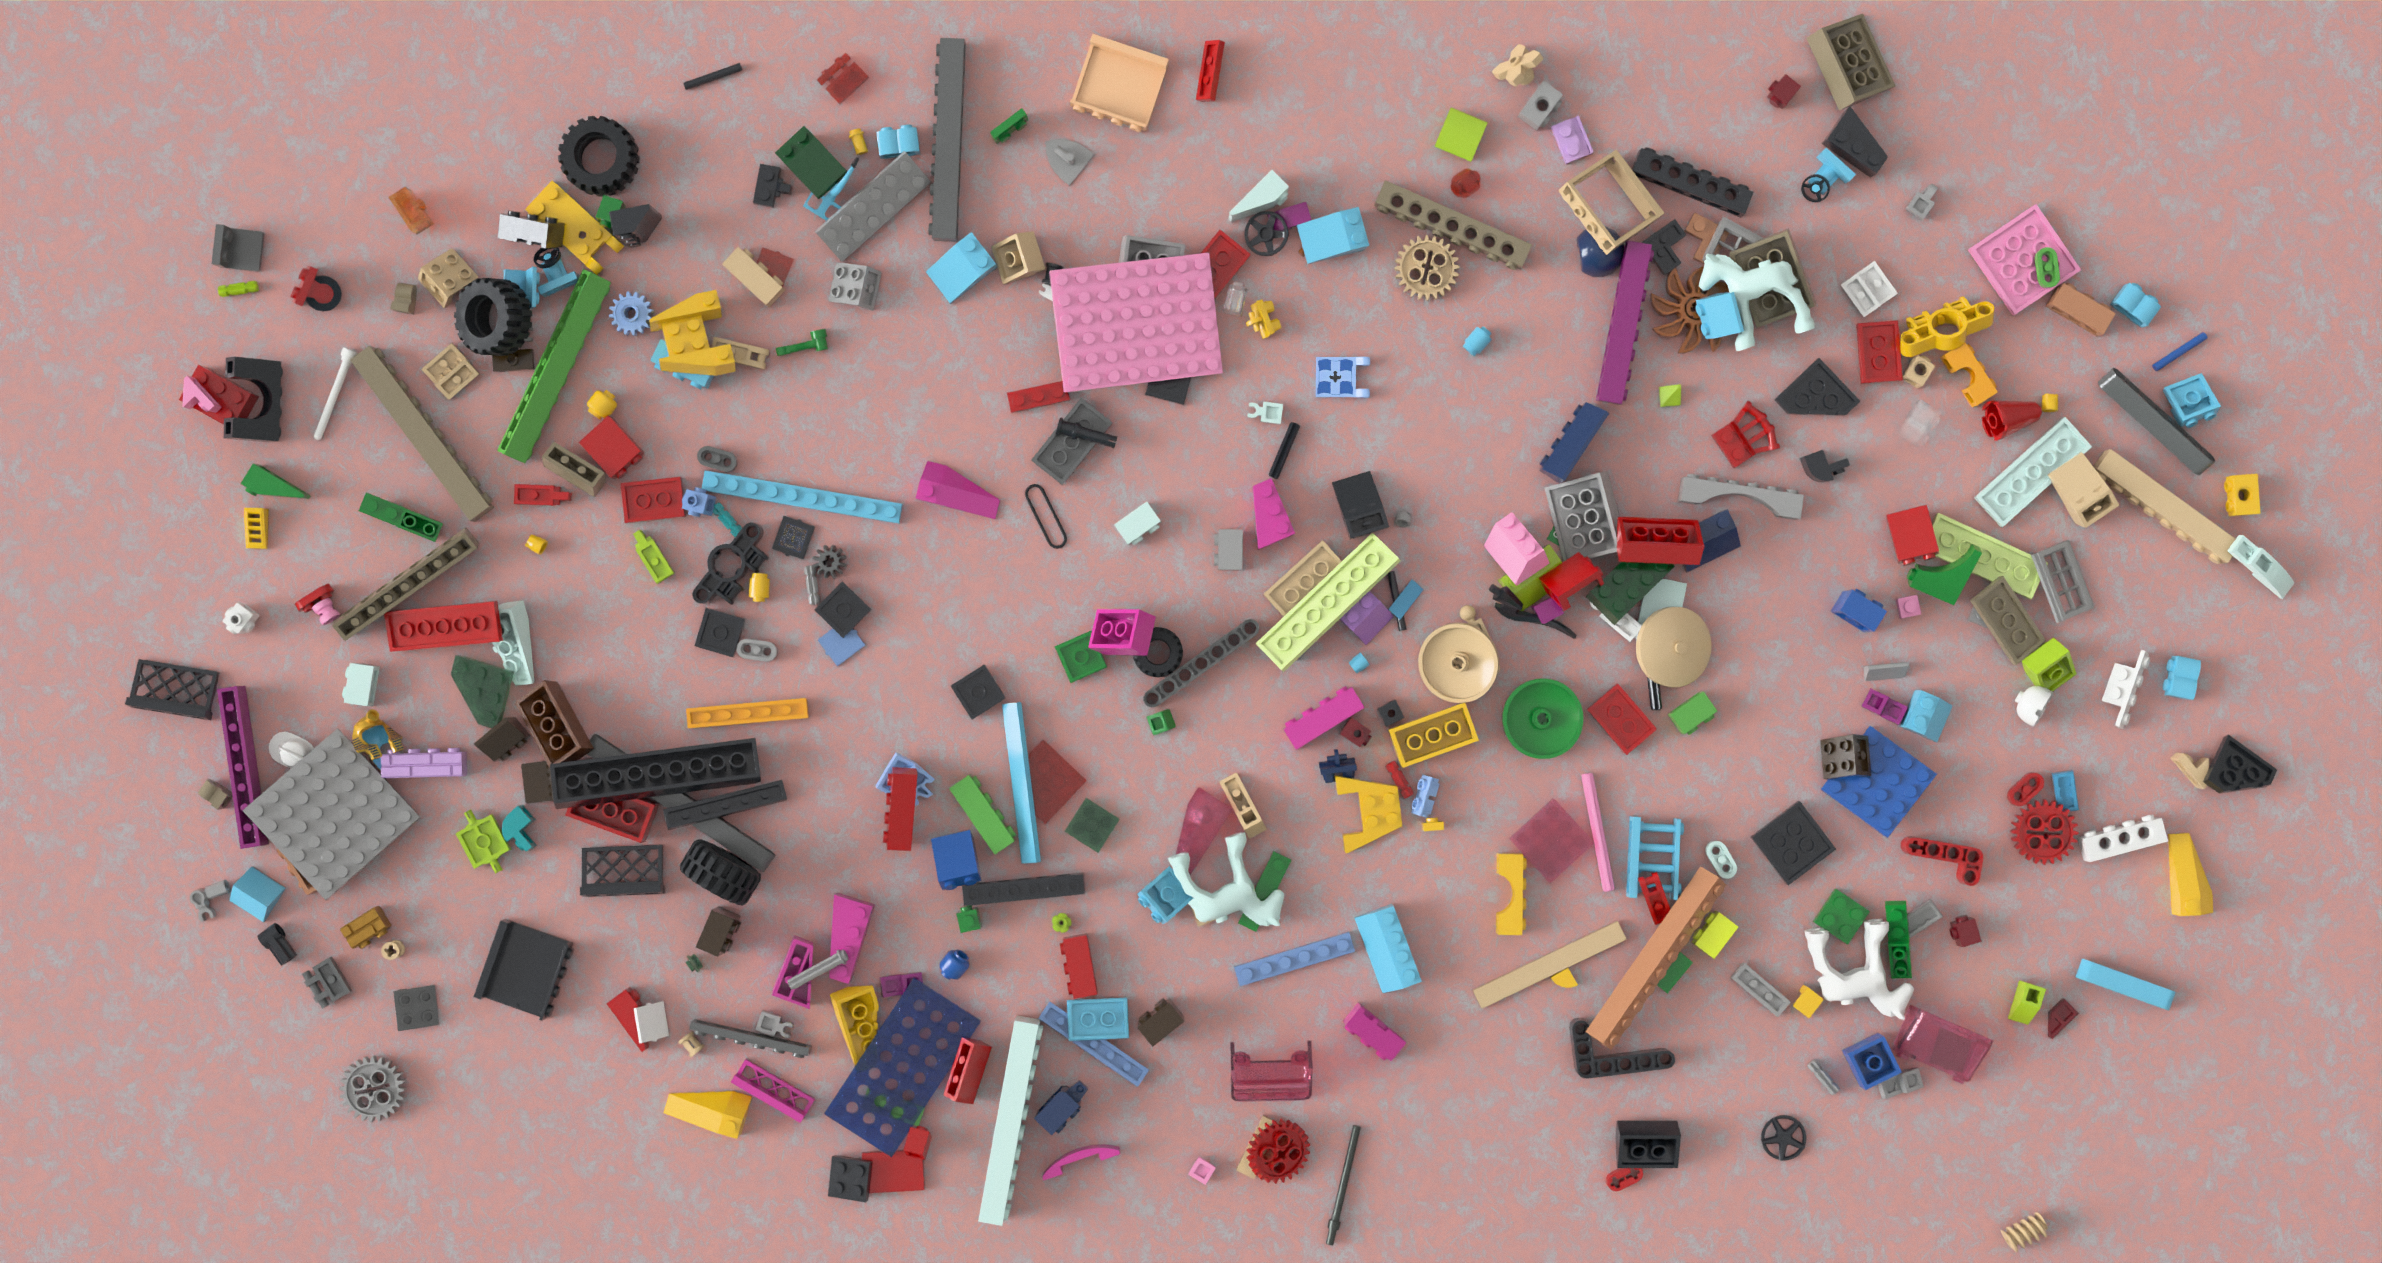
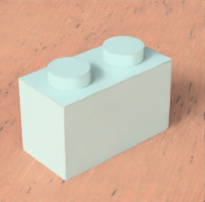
[1114,502,1161,545]
[342,663,380,706]

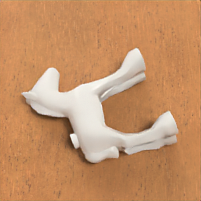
[1804,919,1914,1020]

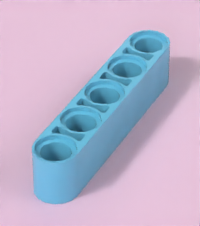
[2075,959,2176,1011]

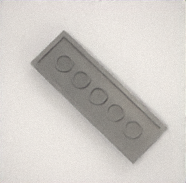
[814,151,931,262]

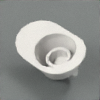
[269,732,314,769]

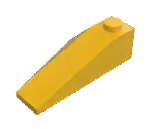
[2168,833,2213,916]
[829,985,879,1073]
[664,1091,752,1139]

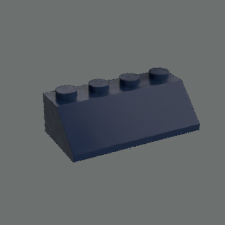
[1539,402,1609,484]

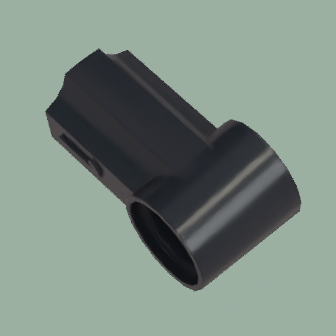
[257,923,297,966]

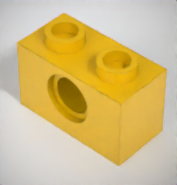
[2224,474,2261,516]

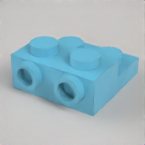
[2163,373,2221,428]
[1137,866,1194,924]

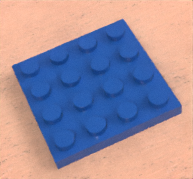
[1821,726,1937,839]

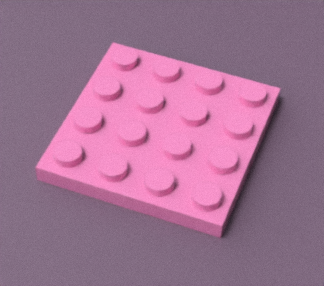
[1968,204,2081,316]

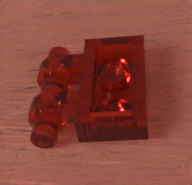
[817,53,869,105]

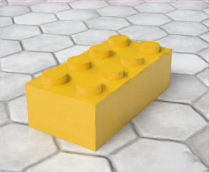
[1387,702,1479,768]

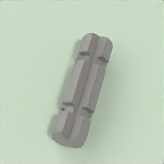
[804,565,820,605]
[1807,1059,1840,1095]

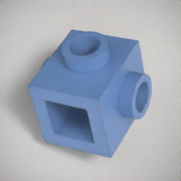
[682,487,716,517]

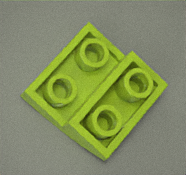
[1434,107,1488,162]

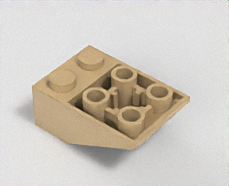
[2048,452,2119,528]

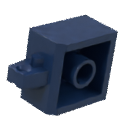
[1034,1080,1088,1135]

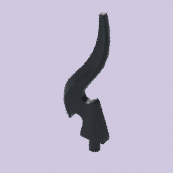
[1489,584,1577,639]

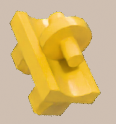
[1246,299,1281,339]

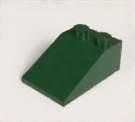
[775,126,847,199]

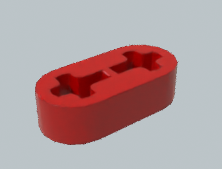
[1606,1168,1643,1191]

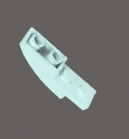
[2227,535,2294,599]

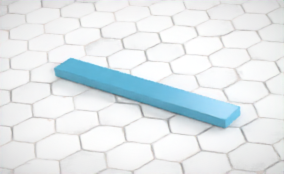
[1002,702,1041,864]

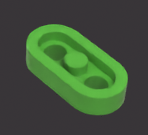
[2035,247,2060,288]

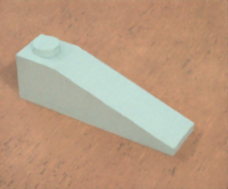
[492,601,535,686]

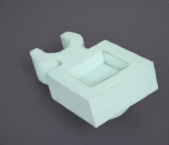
[1247,401,1283,425]

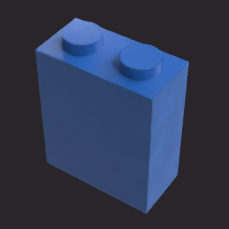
[931,830,982,890]

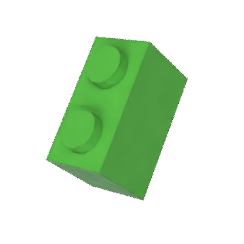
[1667,691,1717,735]

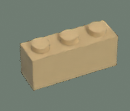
[722,247,785,307]

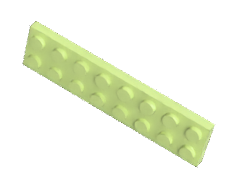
[1256,533,1400,672]

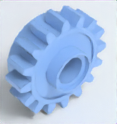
[609,291,654,336]

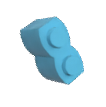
[876,125,920,159]
[2110,283,2161,328]
[2163,656,2201,700]

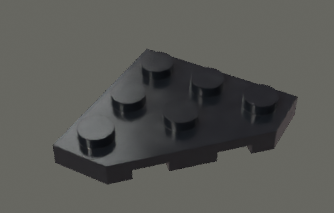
[1774,358,1860,416]
[2203,734,2277,794]

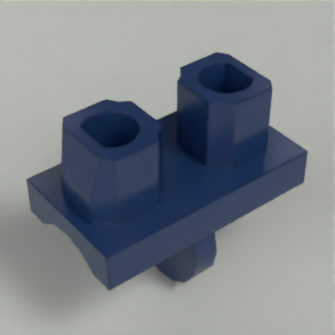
[1319,749,1357,783]

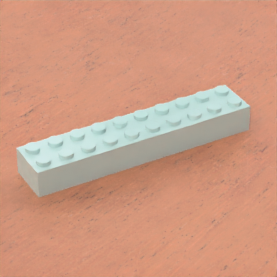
[978,1015,1043,1226]

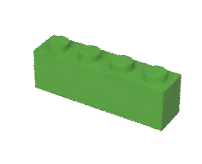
[949,774,1016,855]

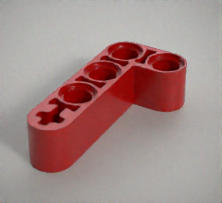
[1901,836,1984,886]

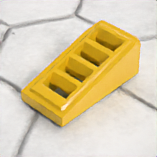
[244,508,269,549]

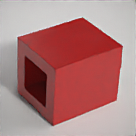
[903,1126,932,1160]

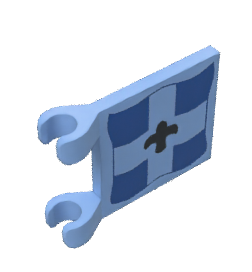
[1316,357,1370,398]

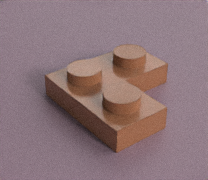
[1684,213,1729,265]

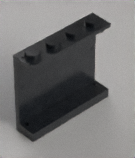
[473,919,574,1021]

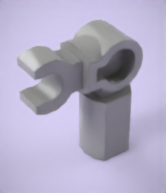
[190,880,231,922]

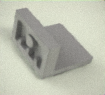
[828,262,882,311]

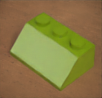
[1498,544,1562,611]

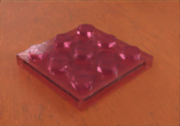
[1509,798,1594,883]

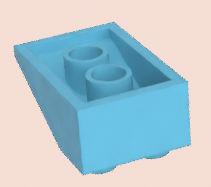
[1297,207,1369,264]
[926,232,998,304]

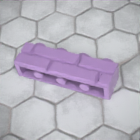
[381,748,467,778]

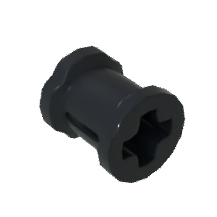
[1042,262,1063,286]

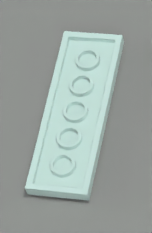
[1974,417,2092,527]

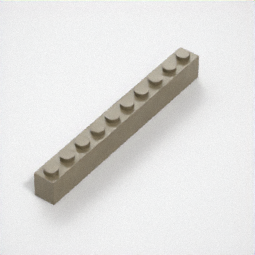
[350,346,494,522]

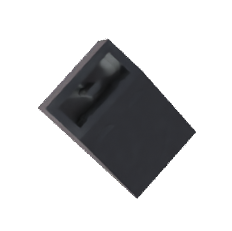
[1332,471,1389,540]

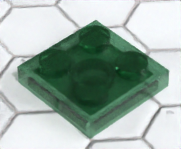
[1064,797,1120,853]

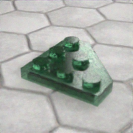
[451,655,514,728]

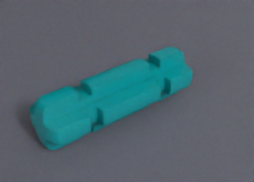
[713,503,742,537]

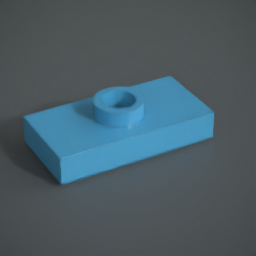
[2052,770,2079,811]

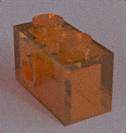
[388,186,434,235]

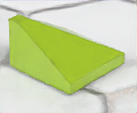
[1659,384,1681,407]

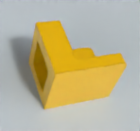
[1793,985,1824,1018]

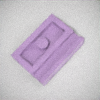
[1551,115,1593,164]

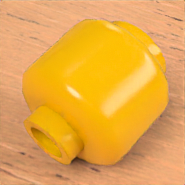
[587,390,617,420]

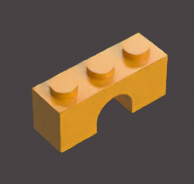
[1939,342,1998,407]

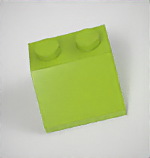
[2021,637,2077,691]

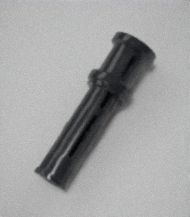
[1055,417,1118,449]

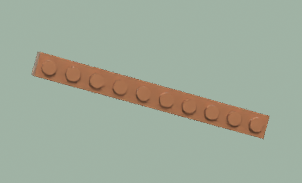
[1585,867,1726,1050]

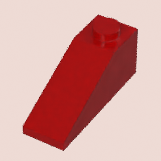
[606,987,649,1052]

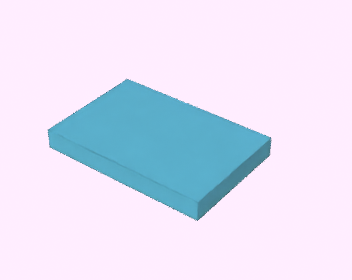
[1067,998,1129,1041]

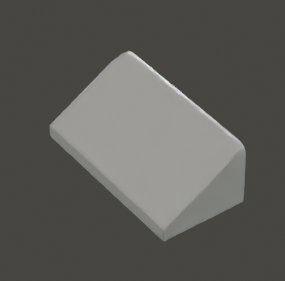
[1863,662,1909,681]

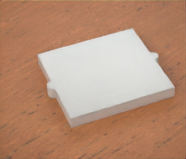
[634,1001,669,1043]

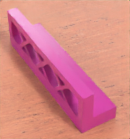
[731,1059,815,1123]

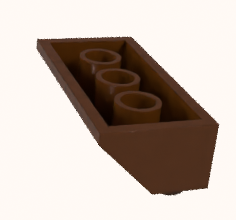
[514,680,594,768]

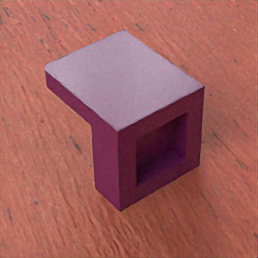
[1531,597,1564,624]

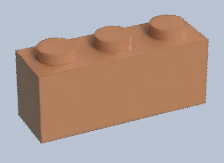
[2045,283,2116,337]

